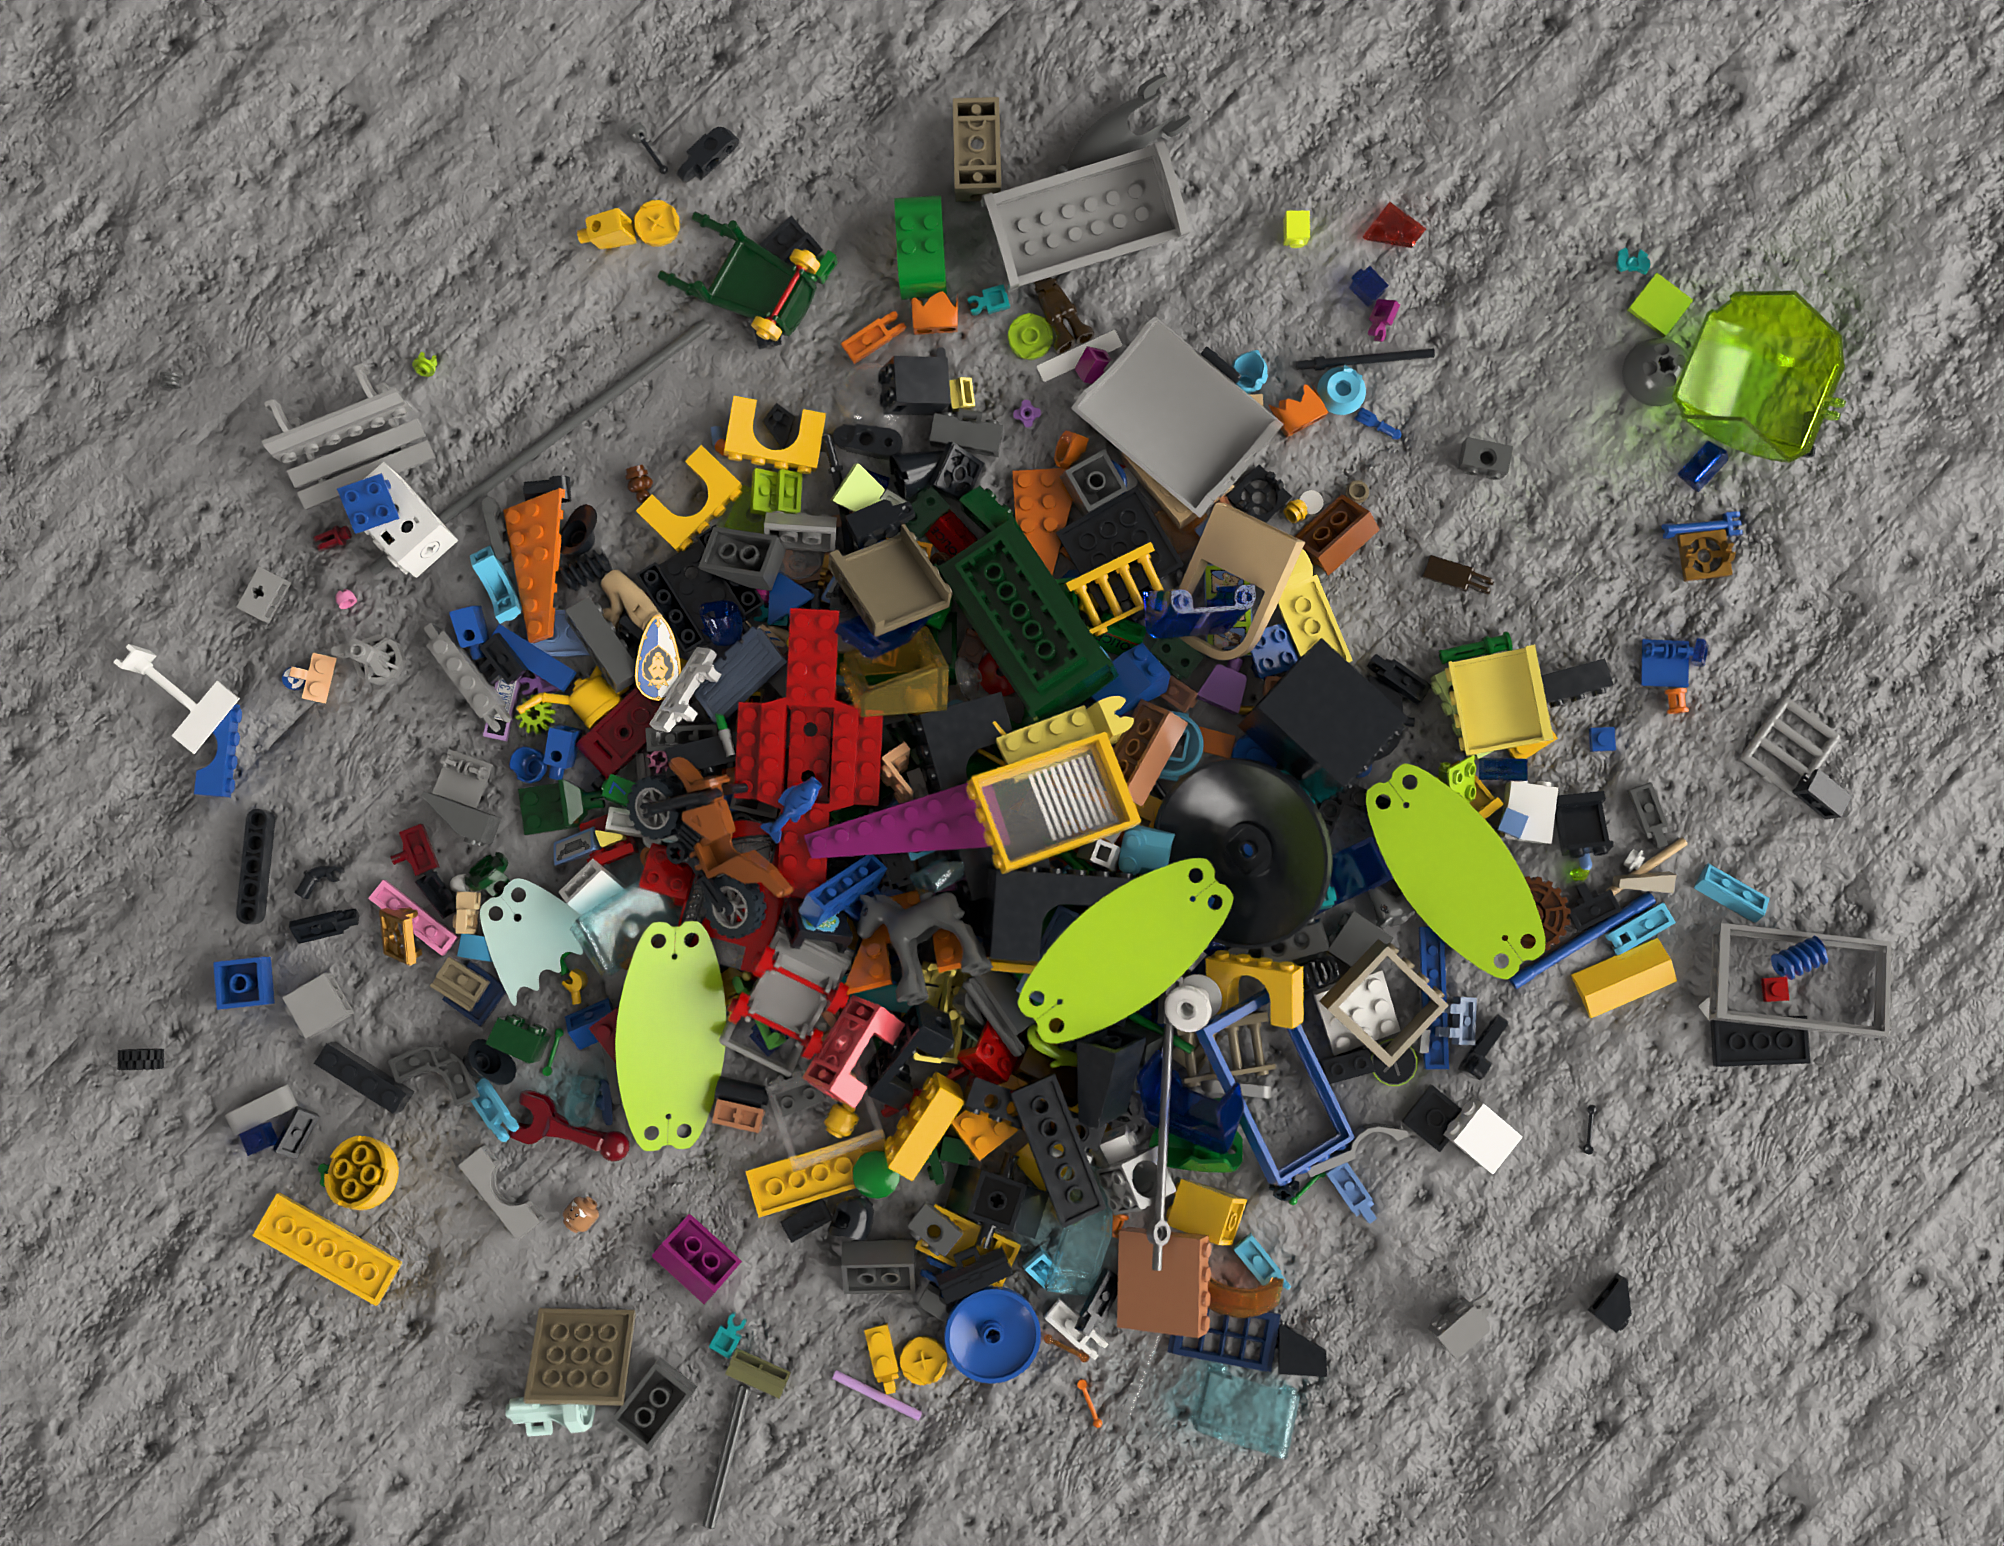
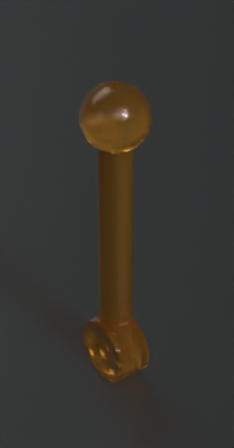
[1044,1334,1089,1363]

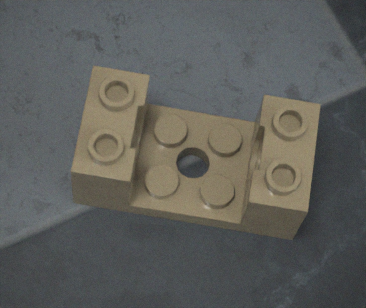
[953,97,1001,202]

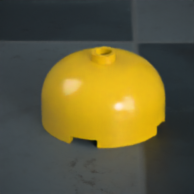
[324,1135,399,1210]

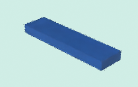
[490,624,577,692]

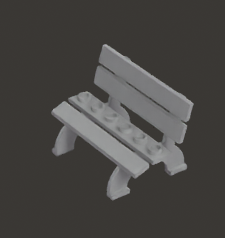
[262,363,436,510]

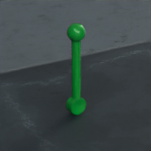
[542,1028,564,1076]
[1288,1172,1326,1205]

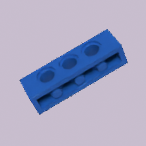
[799,855,888,928]

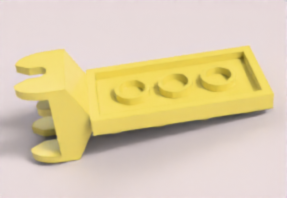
[1277,549,1353,662]
[996,696,1134,784]

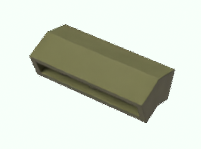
[725,1348,791,1399]

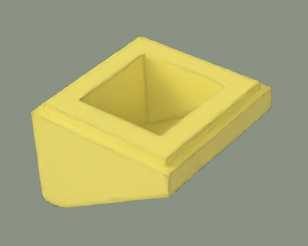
[595,830,627,848]

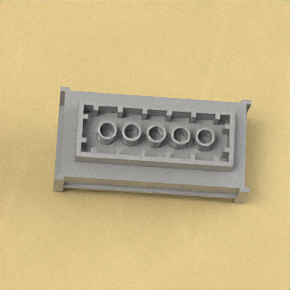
[981,140,1190,293]

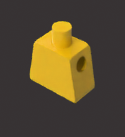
[577,208,637,249]

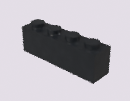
[1541,658,1614,708]
[314,1042,415,1114]

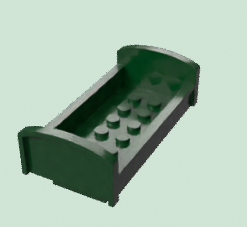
[933,513,1119,723]

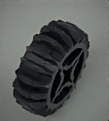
[1297,956,1339,991]

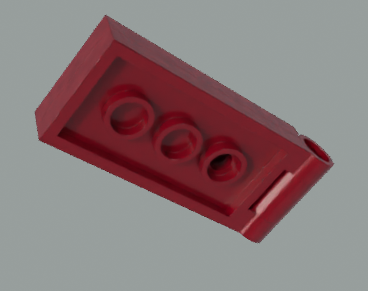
[575,687,693,779]

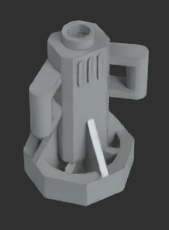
[331,634,406,686]

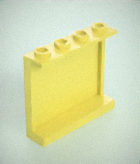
[1445,645,1554,756]

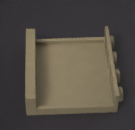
[828,524,952,637]

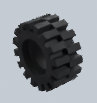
[117,1048,164,1070]

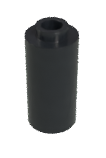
[714,1076,770,1109]

